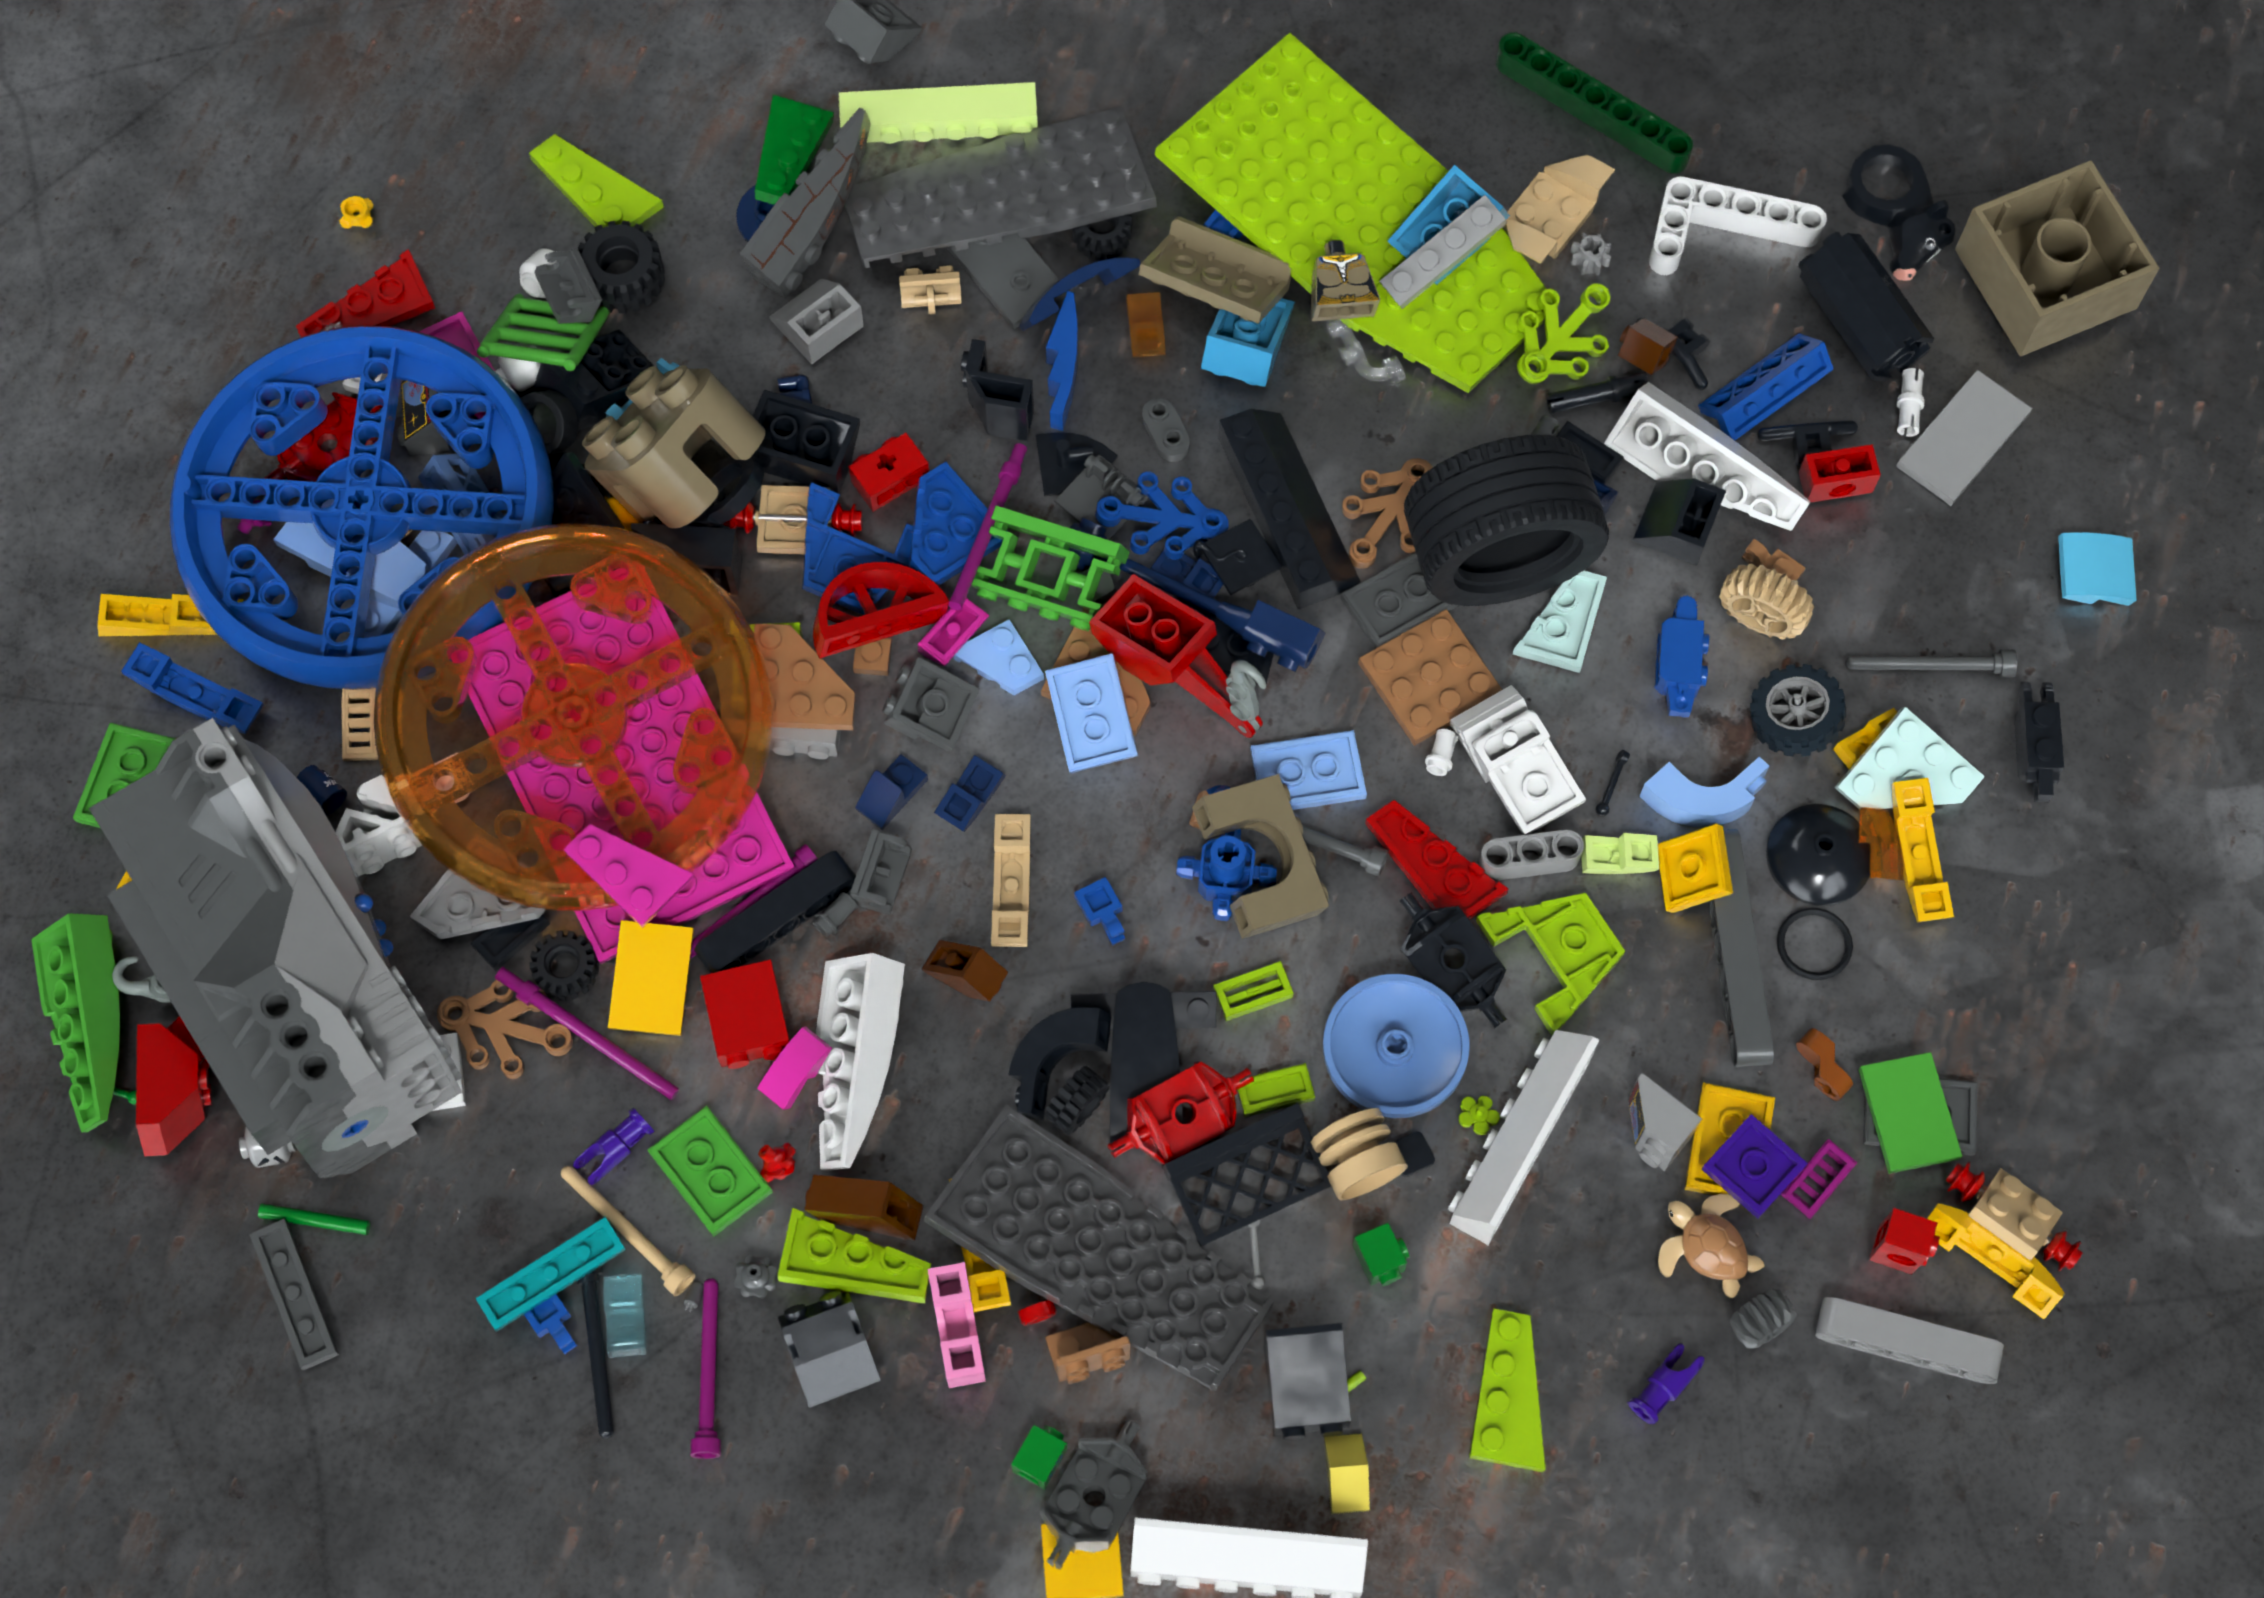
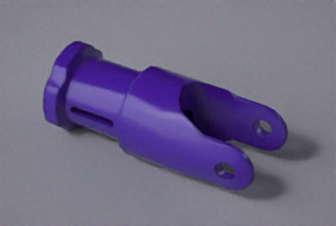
[573,1108,655,1185]
[1628,1343,1705,1424]

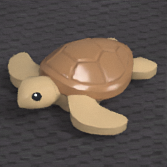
[1658,1194,1764,1299]

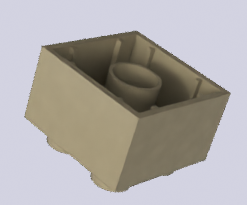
[1955,160,2159,357]

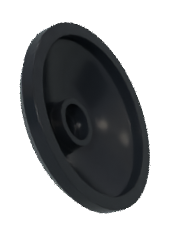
[1766,804,1874,906]

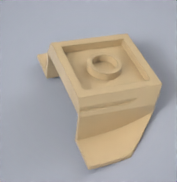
[1503,155,1615,264]

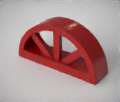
[813,562,949,659]

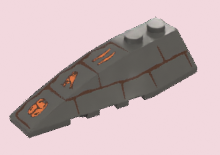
[740,107,871,299]

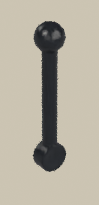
[1596,750,1630,816]

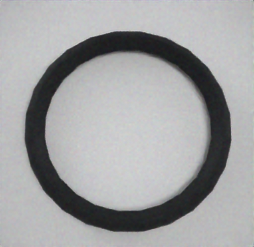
[1777,908,1853,980]

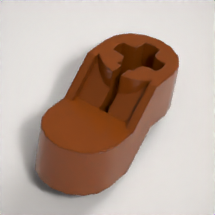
[1796,1028,1853,1101]

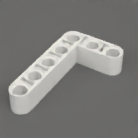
[1649,177,1827,275]

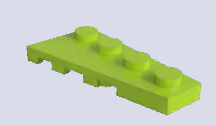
[529,134,664,228]
[777,1208,932,1304]
[1469,1309,1546,1472]

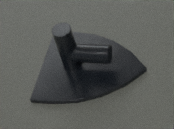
[1036,433,1118,496]

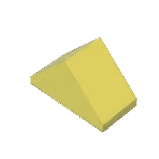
[1324,1434,1370,1514]

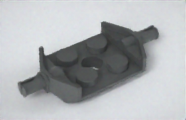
[1040,1419,1148,1569]

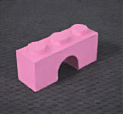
[928,1262,986,1388]

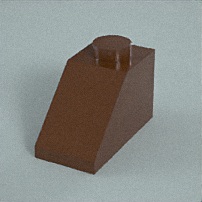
[921,940,1008,1002]

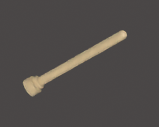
[561,1166,696,1296]

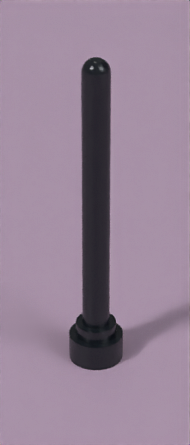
[577,1265,614,1439]

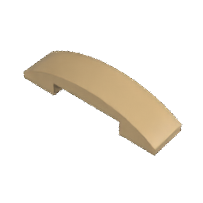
[991,814,1031,947]

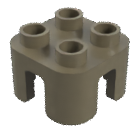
[582,365,766,528]

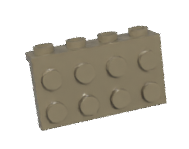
[1139,217,1291,324]

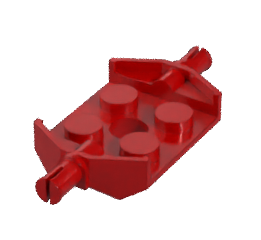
[261,392,383,482]
[1107,1061,1254,1165]

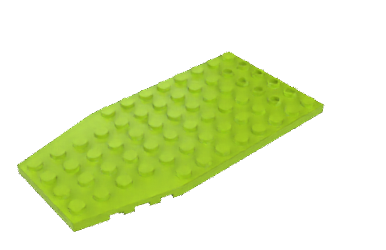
[1155,33,1558,393]

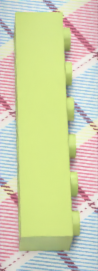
[839,82,1038,144]

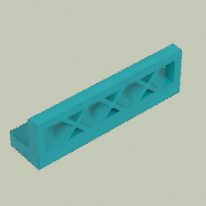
[475,1217,626,1332]

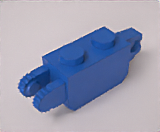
[1654,595,1709,717]

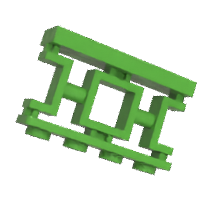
[971,506,1130,631]

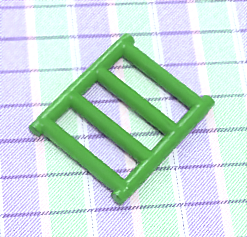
[477,294,609,371]

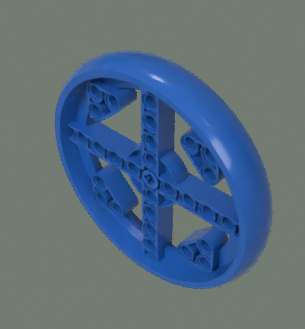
[169,325,554,690]

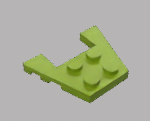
[1476,893,1625,1036]

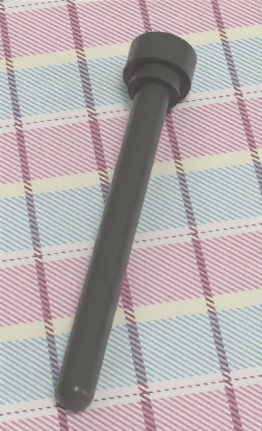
[1846,649,2017,677]
[1302,826,1389,877]

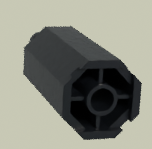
[1798,232,1935,382]

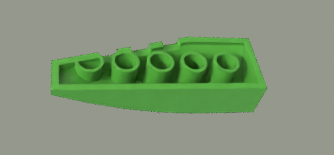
[31,913,120,1132]

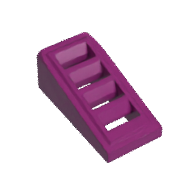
[1781,1139,1858,1219]

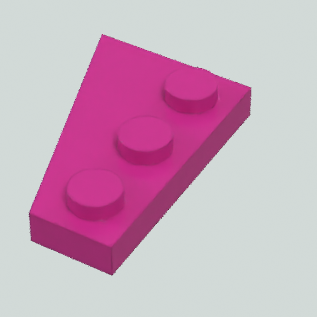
[563,824,695,928]

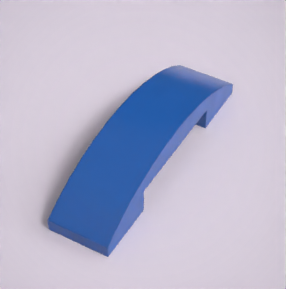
[121,642,264,734]

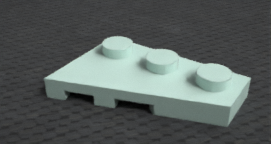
[1513,571,1607,673]

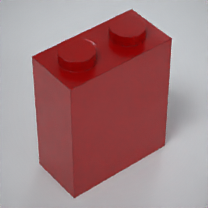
[700,959,790,1069]

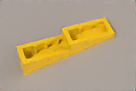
[97,594,243,636]

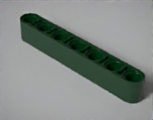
[1496,32,1693,174]

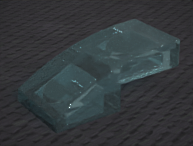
[604,1274,646,1358]

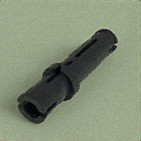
[1546,371,1649,414]

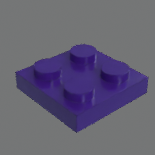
[1701,1114,1808,1219]

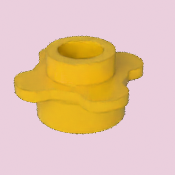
[340,196,374,229]

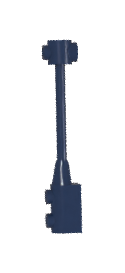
[1068,517,1326,672]

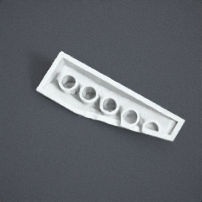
[1604,382,1811,531]
[816,953,905,1171]

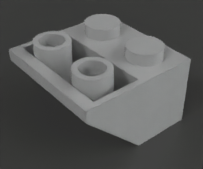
[769,278,864,364]

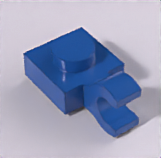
[1074,877,1125,945]
[524,1294,577,1354]

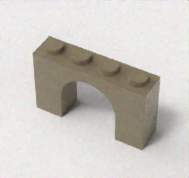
[1192,774,1329,939]

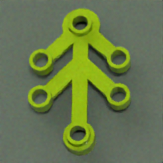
[1517,283,1610,384]

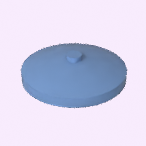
[1323,974,1470,1118]

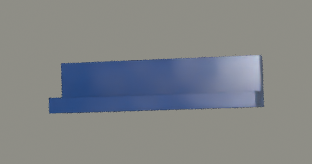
[1698,333,1834,441]

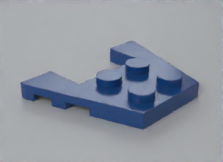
[802,482,913,615]

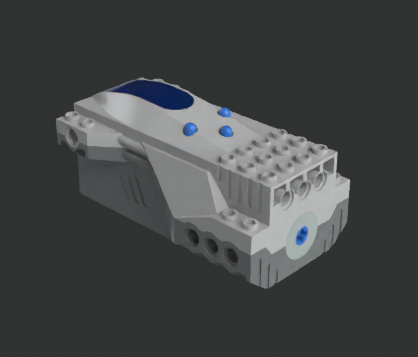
[89,718,462,1179]

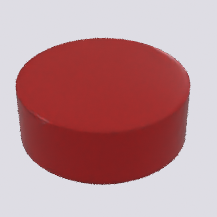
[1018,1300,1057,1326]

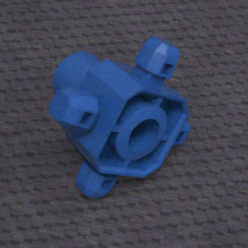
[1176,829,1277,921]

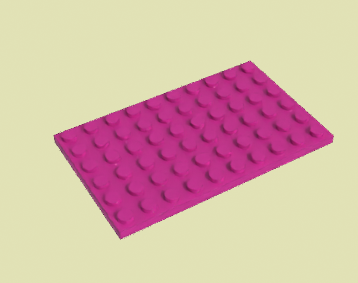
[448,558,795,964]

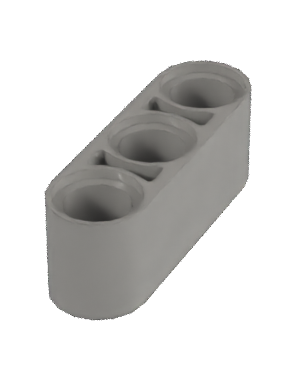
[1478,830,1584,881]

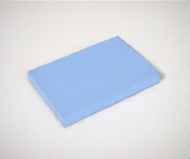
[1045,653,1138,773]
[1250,730,1367,810]

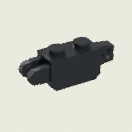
[2014,682,2064,803]

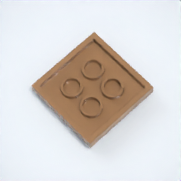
[1358,609,1502,746]

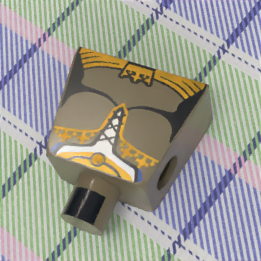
[1311,240,1380,321]

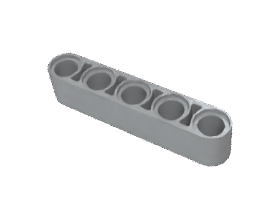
[1816,1297,2004,1384]

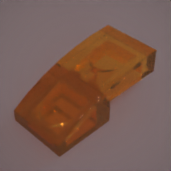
[1126,292,1166,358]
[1859,807,1903,880]

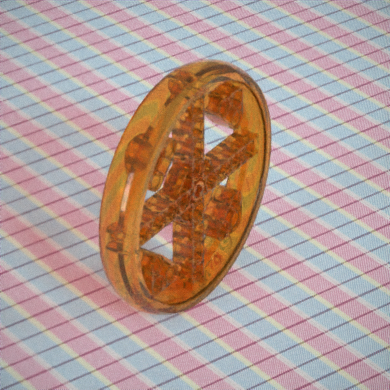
[373,523,773,911]

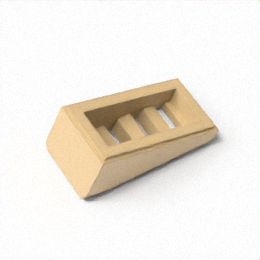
[341,688,382,761]

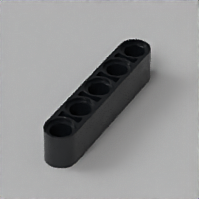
[694,851,856,973]

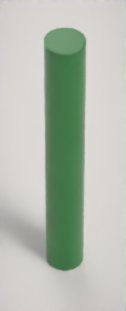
[258,1203,371,1235]

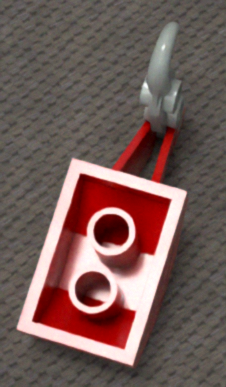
[1089,574,1266,738]
[112,956,212,1157]

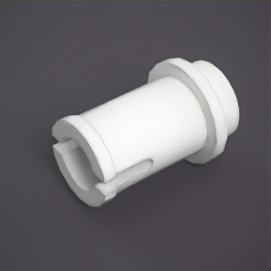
[1425,729,1459,776]

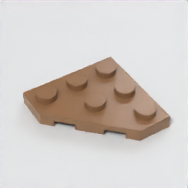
[1041,609,1151,737]
[746,623,856,730]

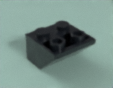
[1633,478,1726,565]

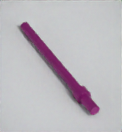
[949,443,1027,610]
[495,967,680,1101]

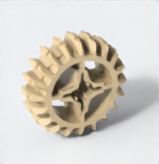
[1719,564,1815,640]

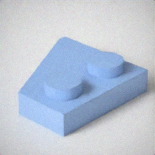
[953,619,1044,695]

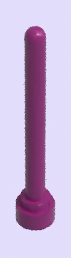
[690,844,818,960]
[690,1278,721,1459]

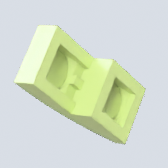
[1581,833,1660,874]

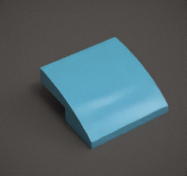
[2058,532,2137,606]

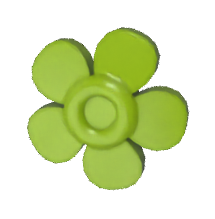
[1458,1095,1500,1135]

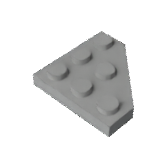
[409,834,561,940]

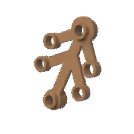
[1342,458,1433,569]
[437,980,573,1079]

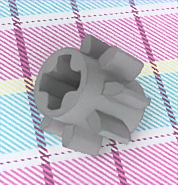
[1570,233,1611,275]

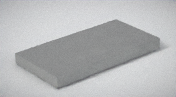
[1896,370,2033,506]

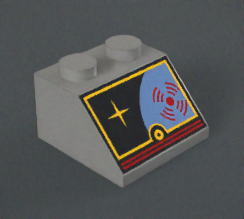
[1628,1073,1702,1171]

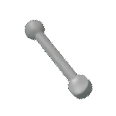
[1247,1214,1265,1290]

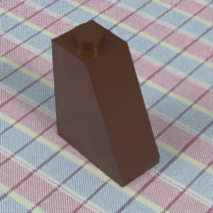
[804,1174,924,1241]

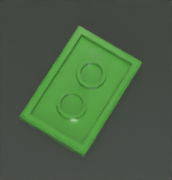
[73,723,176,828]
[1858,1052,1962,1174]
[647,1106,773,1237]

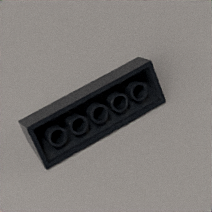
[1218,409,1361,610]

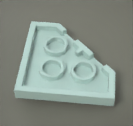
[1834,707,1985,811]

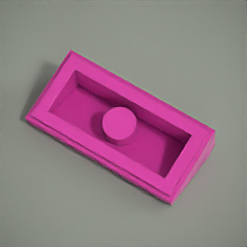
[918,598,989,667]

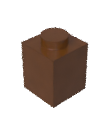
[1618,318,1678,375]

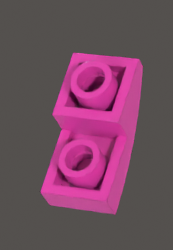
[757,1027,832,1110]

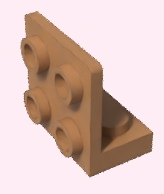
[1045,1322,1130,1384]

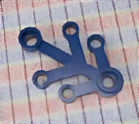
[1095,472,1229,560]

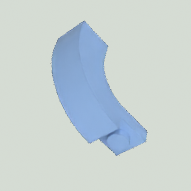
[1639,756,1769,828]

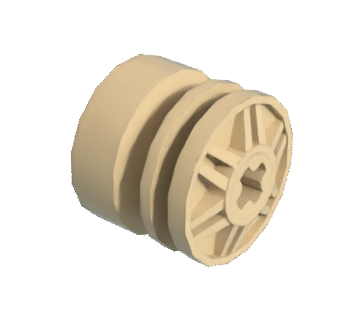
[1311,1108,1408,1200]

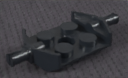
[1399,892,1507,1029]

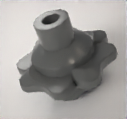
[734,1255,778,1298]

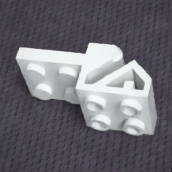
[1450,685,1586,835]
[335,752,476,876]

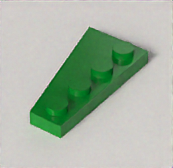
[755,95,834,205]

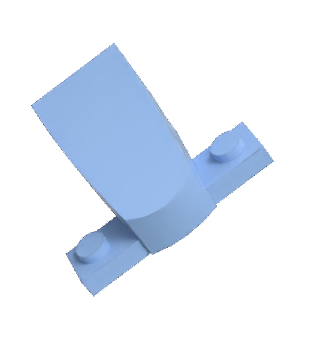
[273,499,457,638]

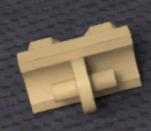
[899,265,962,315]

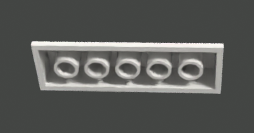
[1448,1030,1599,1246]
[1131,1518,1368,1598]

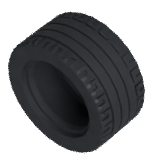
[1404,435,1609,606]

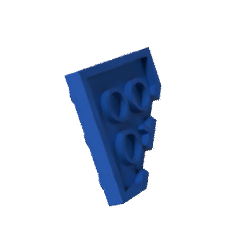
[909,462,1008,586]

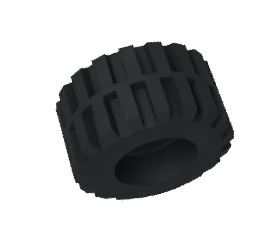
[578,220,665,314]

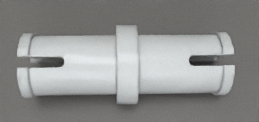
[1897,368,1925,437]

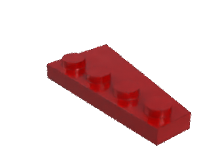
[296,249,435,338]
[1365,800,1509,920]

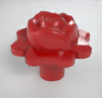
[758,1142,796,1182]

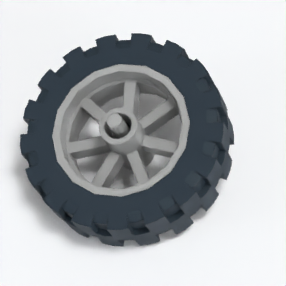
[1750,664,1846,757]

